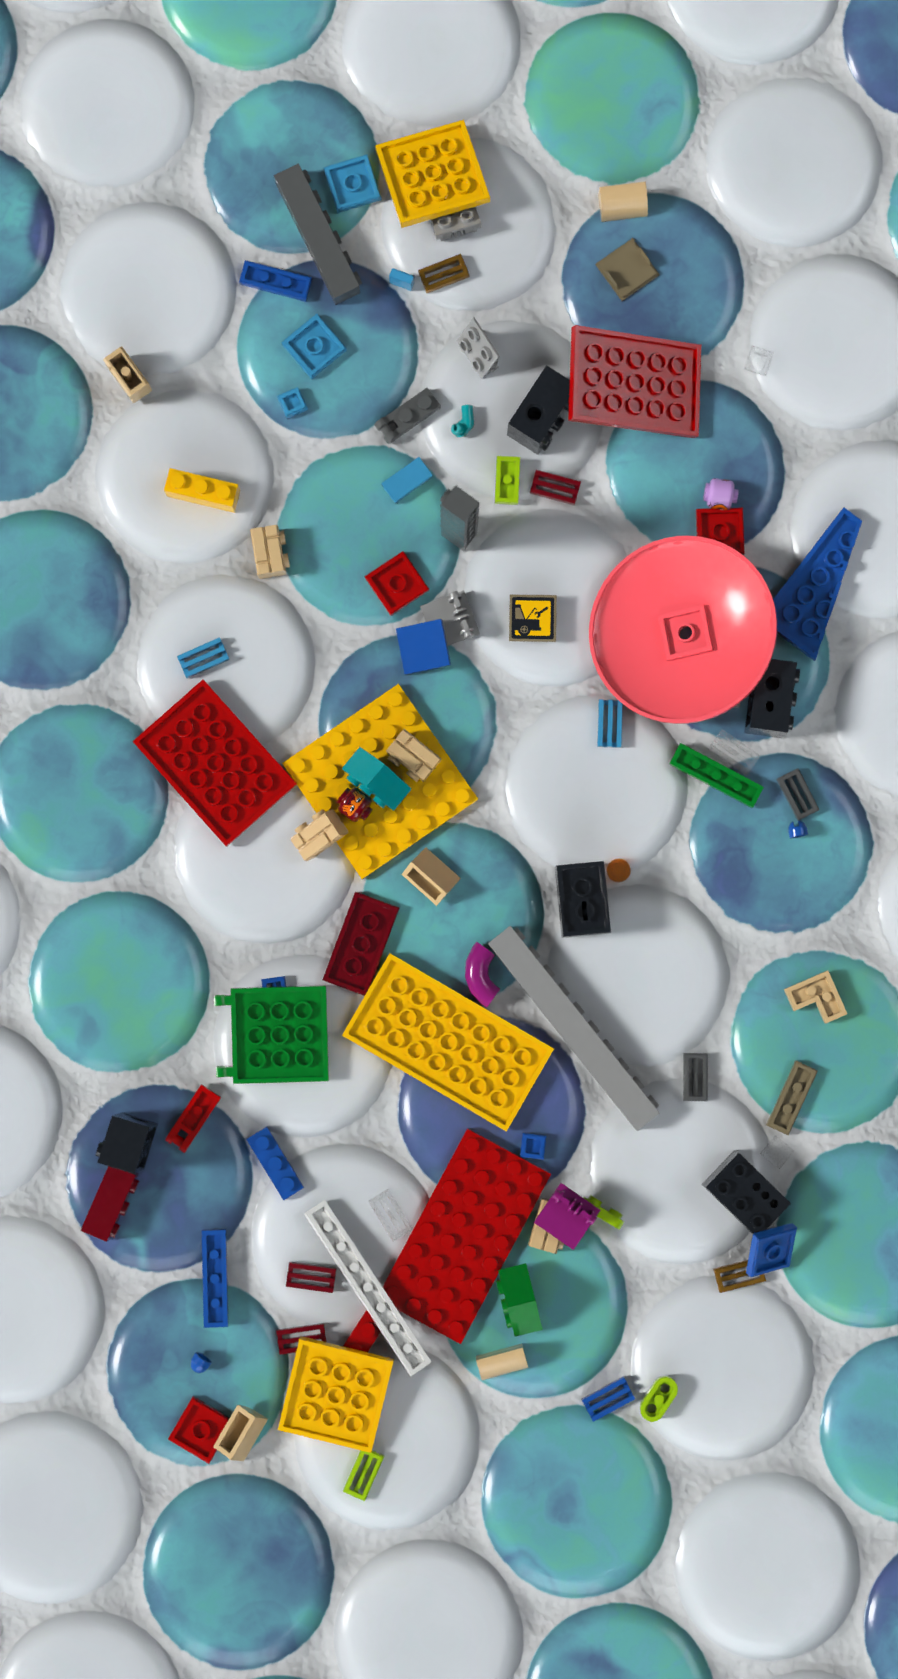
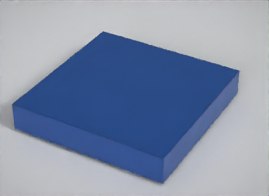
[396,619,451,675]
[746,1223,797,1277]

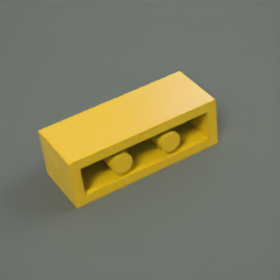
[164,468,240,513]

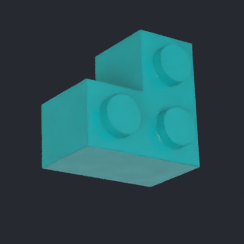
[342,747,411,811]

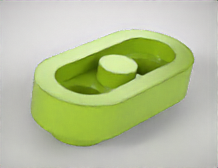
[583,1195,625,1230]
[640,1376,678,1422]

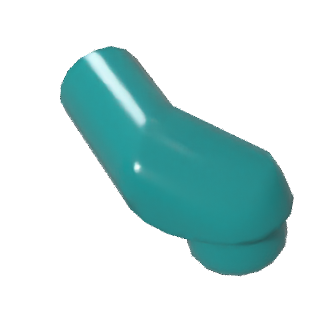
[451,405,474,437]

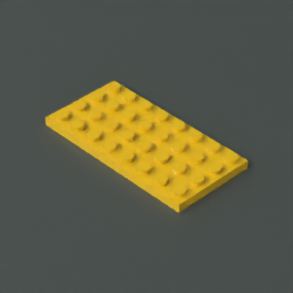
[342,953,554,1132]

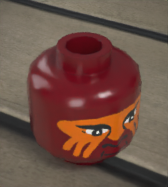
[337,787,373,822]

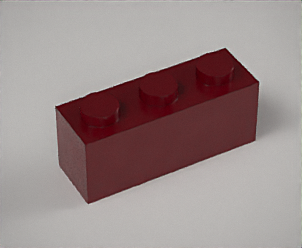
[80,1166,140,1242]

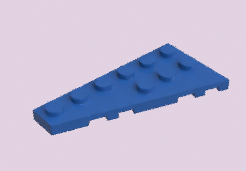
[773,507,862,661]

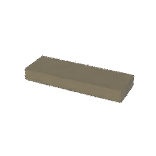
[766,1060,818,1135]

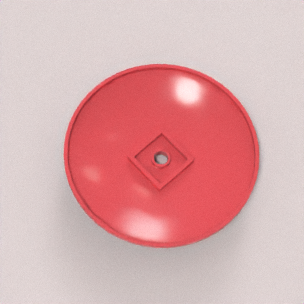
[589,536,777,724]

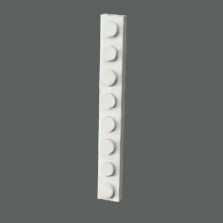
[304,1200,431,1377]

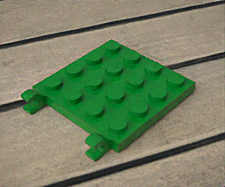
[214,985,329,1084]

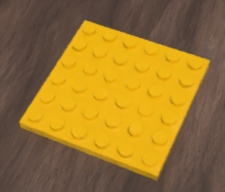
[282,684,478,880]

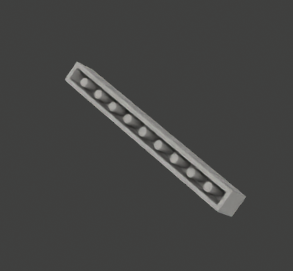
[488,926,659,1131]

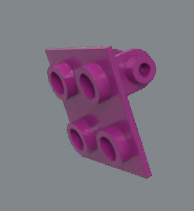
[534,1183,600,1250]

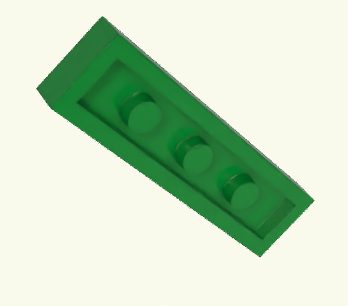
[669,743,764,808]

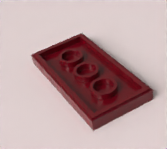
[322,891,400,996]

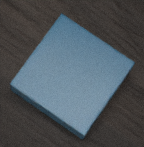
[389,268,414,291]
[277,387,308,419]

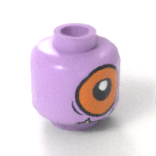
[703,478,739,510]

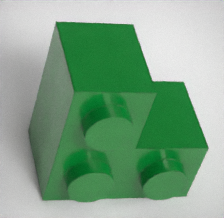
[496,1263,543,1337]

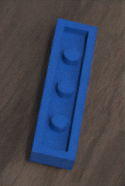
[202,1229,229,1328]

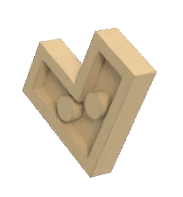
[784,970,847,1024]

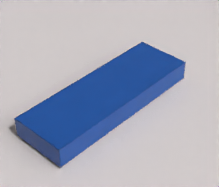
[239,260,312,302]

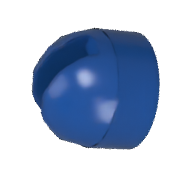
[788,820,808,839]
[191,1352,212,1373]

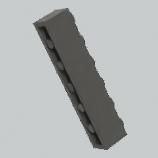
[274,163,362,305]
[440,485,480,551]

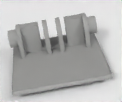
[431,207,481,241]
[457,317,500,379]
[420,590,480,646]

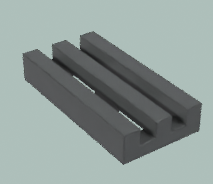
[776,768,819,821]
[683,1053,708,1101]

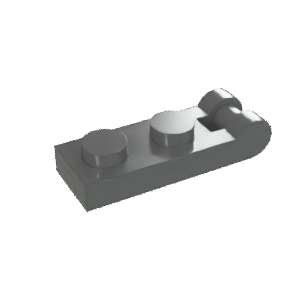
[374,387,441,444]

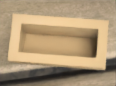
[598,182,648,222]
[401,847,461,906]
[476,1344,528,1380]
[213,1405,268,1461]

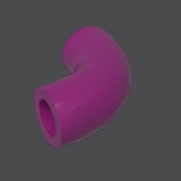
[465,942,500,1008]

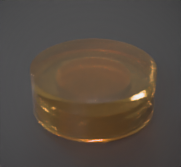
[607,859,631,883]

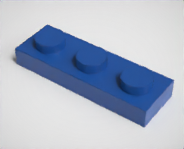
[246,1126,304,1201]

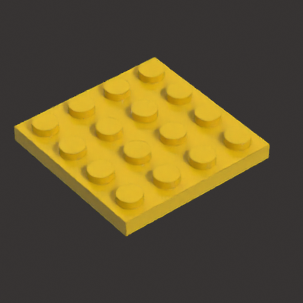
[375,119,490,228]
[278,1336,394,1453]

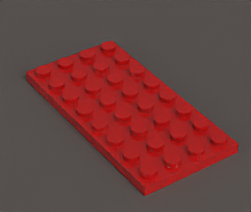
[382,1128,551,1344]

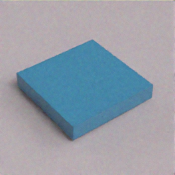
[324,154,381,213]
[281,314,347,380]

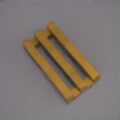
[418,254,469,294]
[713,1260,766,1293]

